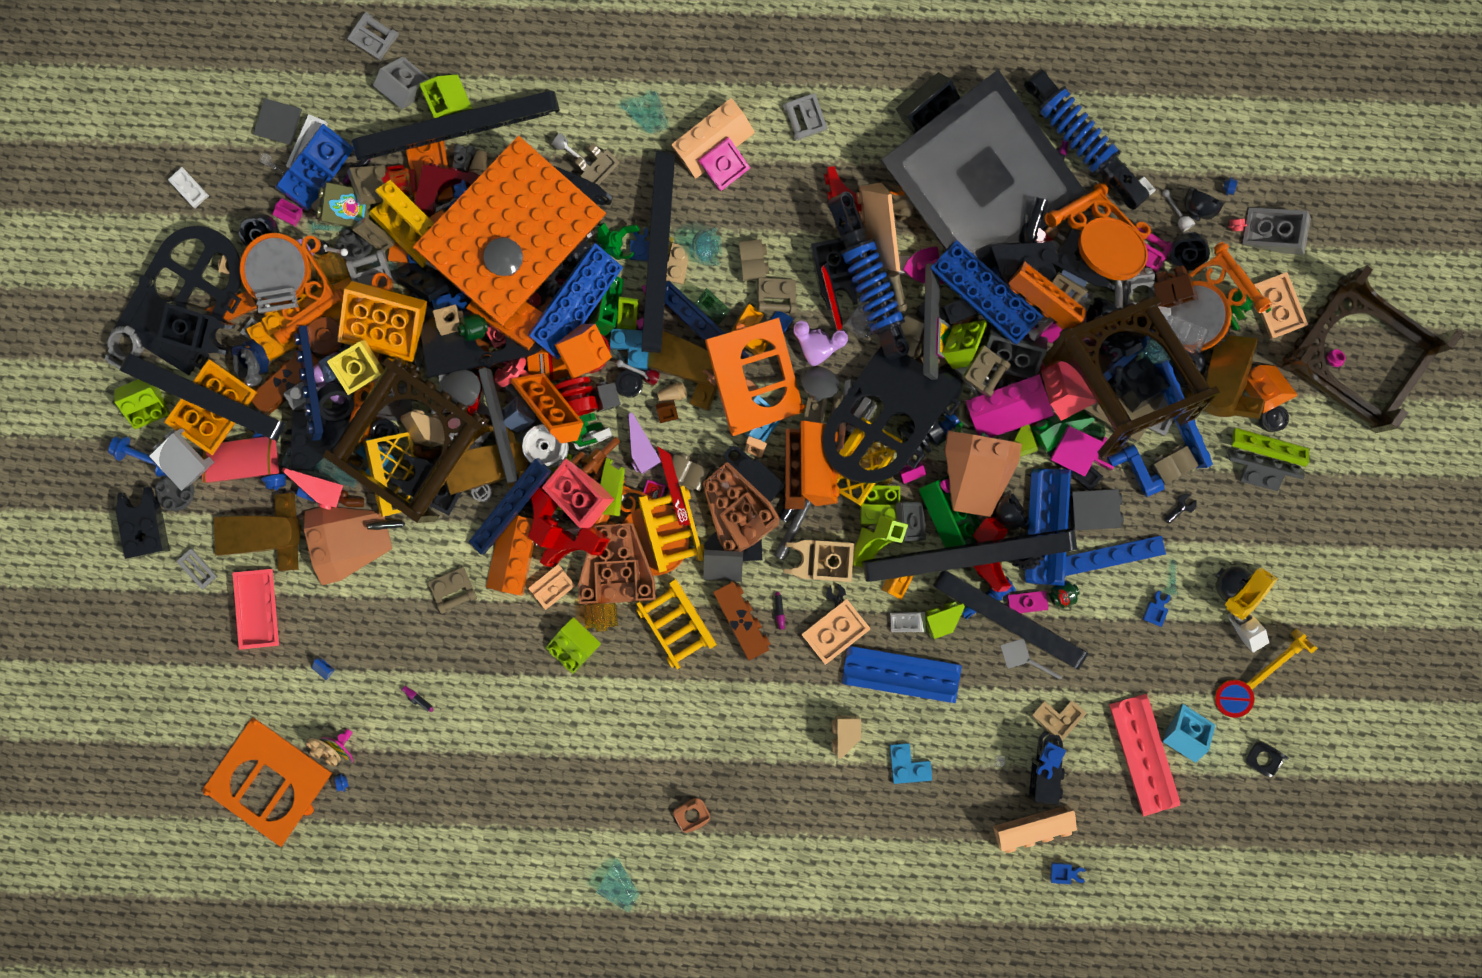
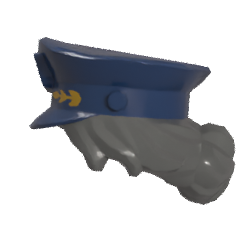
[232,339,269,387]

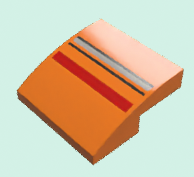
[527,349,569,381]

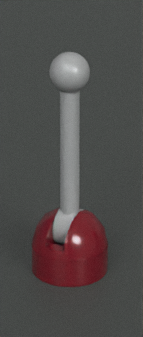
[616,359,660,386]

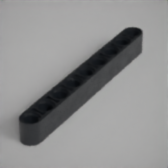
[120,353,285,441]
[933,570,1089,670]

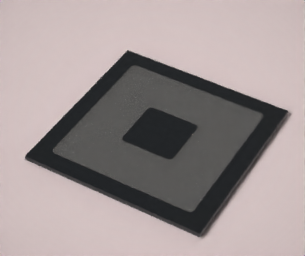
[880,69,1087,270]

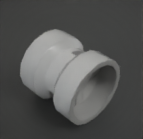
[471,484,493,502]

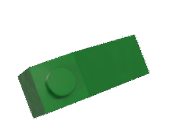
[589,276,624,336]
[1031,411,1095,452]

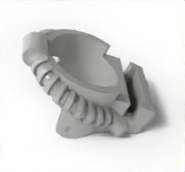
[1122,268,1156,306]
[105,326,144,370]

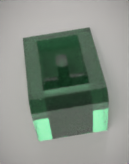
[695,288,730,325]

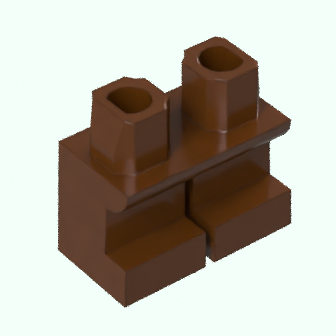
[1154,266,1198,308]

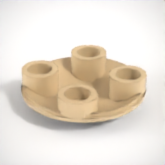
[306,738,341,767]

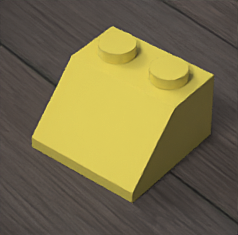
[327,340,384,395]

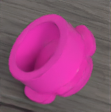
[1327,349,1346,367]

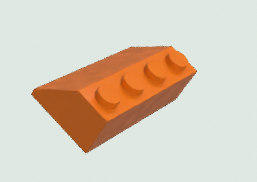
[1008,262,1086,330]
[510,373,583,444]
[801,421,840,506]
[486,516,535,596]

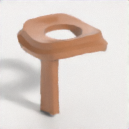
[673,798,710,833]

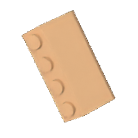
[671,98,755,179]
[993,805,1077,853]

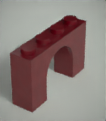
[414,164,480,217]

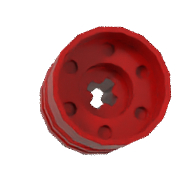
[554,377,598,416]

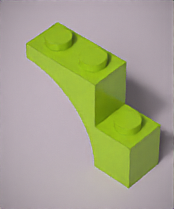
[853,515,908,567]

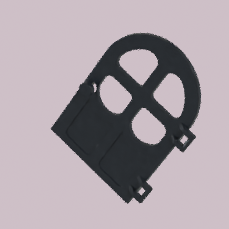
[114,226,242,375]
[415,283,553,378]
[823,345,961,484]

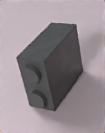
[1069,489,1124,531]

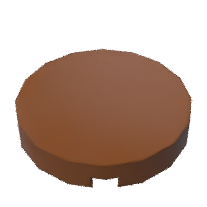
[307,316,342,355]

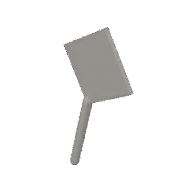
[1001,638,1062,679]

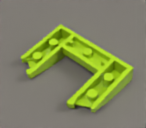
[547,455,625,516]

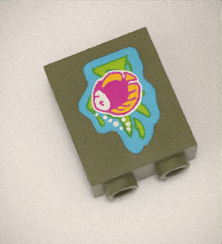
[315,182,371,228]

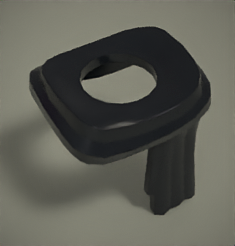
[1246,741,1289,777]

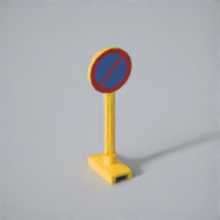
[1215,628,1318,718]

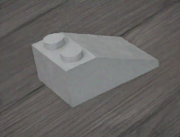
[1242,208,1311,255]

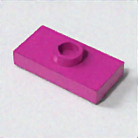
[1007,591,1049,613]

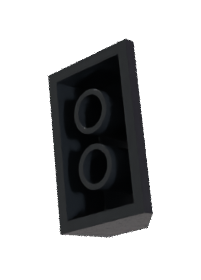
[896,72,960,134]

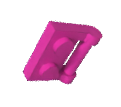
[1138,228,1172,273]

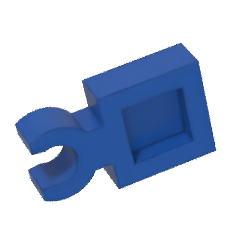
[630,228,649,261]
[432,293,468,310]
[1142,591,1171,627]
[1036,741,1067,779]
[1050,862,1085,884]

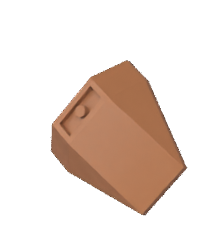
[702,462,779,552]
[578,523,656,604]

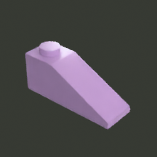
[629,412,662,474]

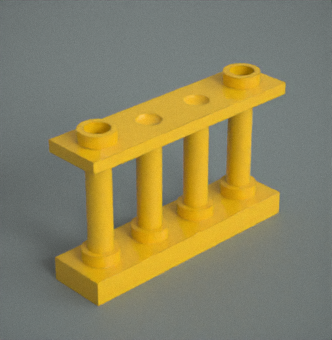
[369,180,435,268]
[637,485,705,573]
[636,579,717,669]

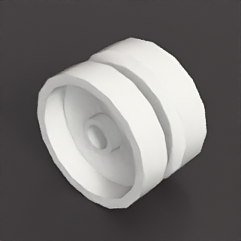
[522,424,569,469]

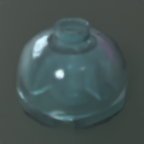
[689,227,722,267]

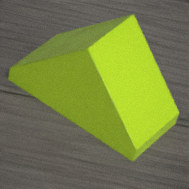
[617,297,640,330]
[1014,424,1039,457]

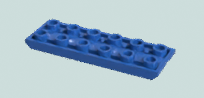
[930,240,1044,345]
[528,243,623,360]
[1025,469,1071,586]
[841,646,962,703]

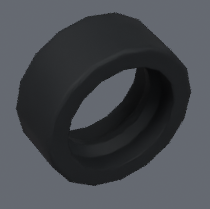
[317,383,355,421]

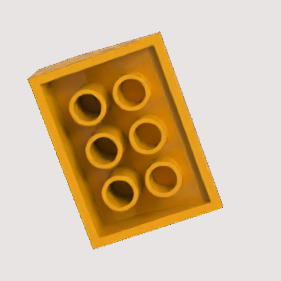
[338,281,427,362]
[164,359,257,455]

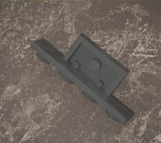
[1227,449,1305,491]

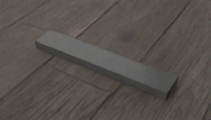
[923,263,940,380]
[479,368,519,483]

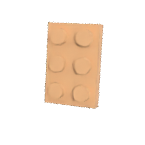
[1254,272,1308,339]
[801,598,871,665]

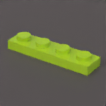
[1232,428,1309,467]

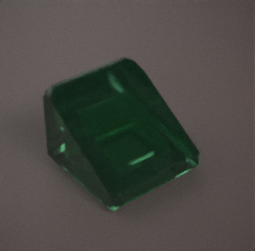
[1083,422,1106,438]

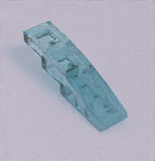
[281,447,358,488]

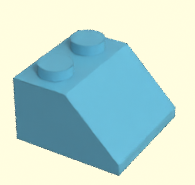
[1163,704,1215,763]

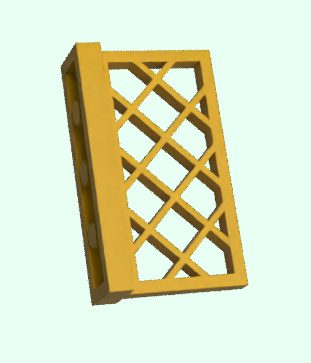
[837,417,902,506]
[363,432,416,517]

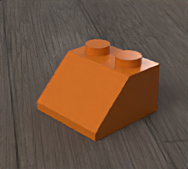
[555,324,612,378]
[1245,365,1297,414]

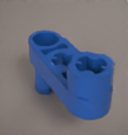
[1107,444,1165,497]

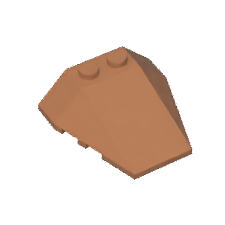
[944,431,1022,517]
[304,507,392,585]

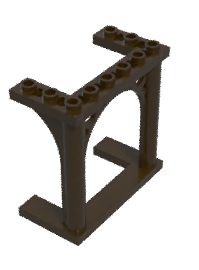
[1282,265,1464,433]
[1042,296,1220,459]
[323,357,494,523]

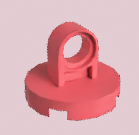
[494,358,530,387]

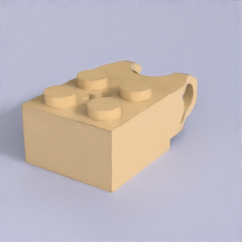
[783,540,854,582]

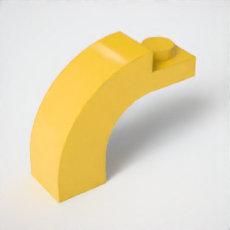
[1225,567,1278,620]

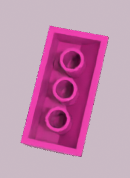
[966,375,1054,438]

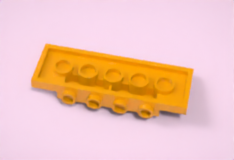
[246,277,352,361]

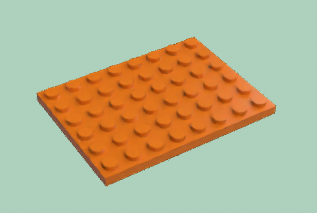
[413,135,606,327]

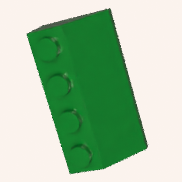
[919,476,980,547]

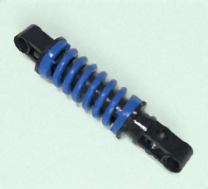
[1024,69,1149,210]
[828,192,909,360]

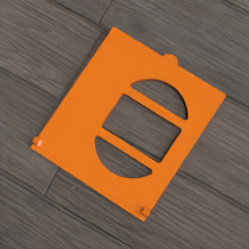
[705,318,806,436]
[202,717,332,847]

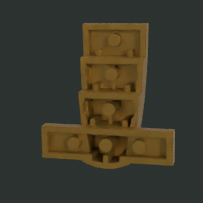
[648,331,718,411]
[1184,335,1264,419]
[446,426,528,495]
[214,493,301,571]

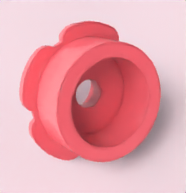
[1228,218,1247,231]

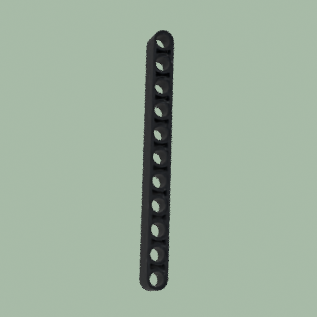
[352,91,560,160]
[641,150,675,353]
[862,528,1077,582]

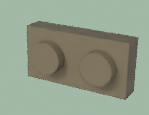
[352,217,395,251]

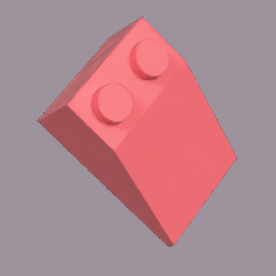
[542,459,614,528]
[282,467,343,510]

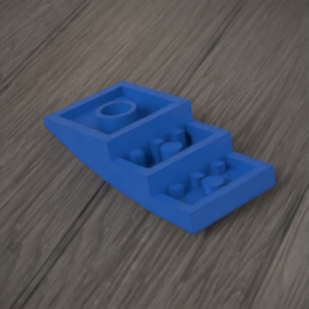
[275,124,354,211]

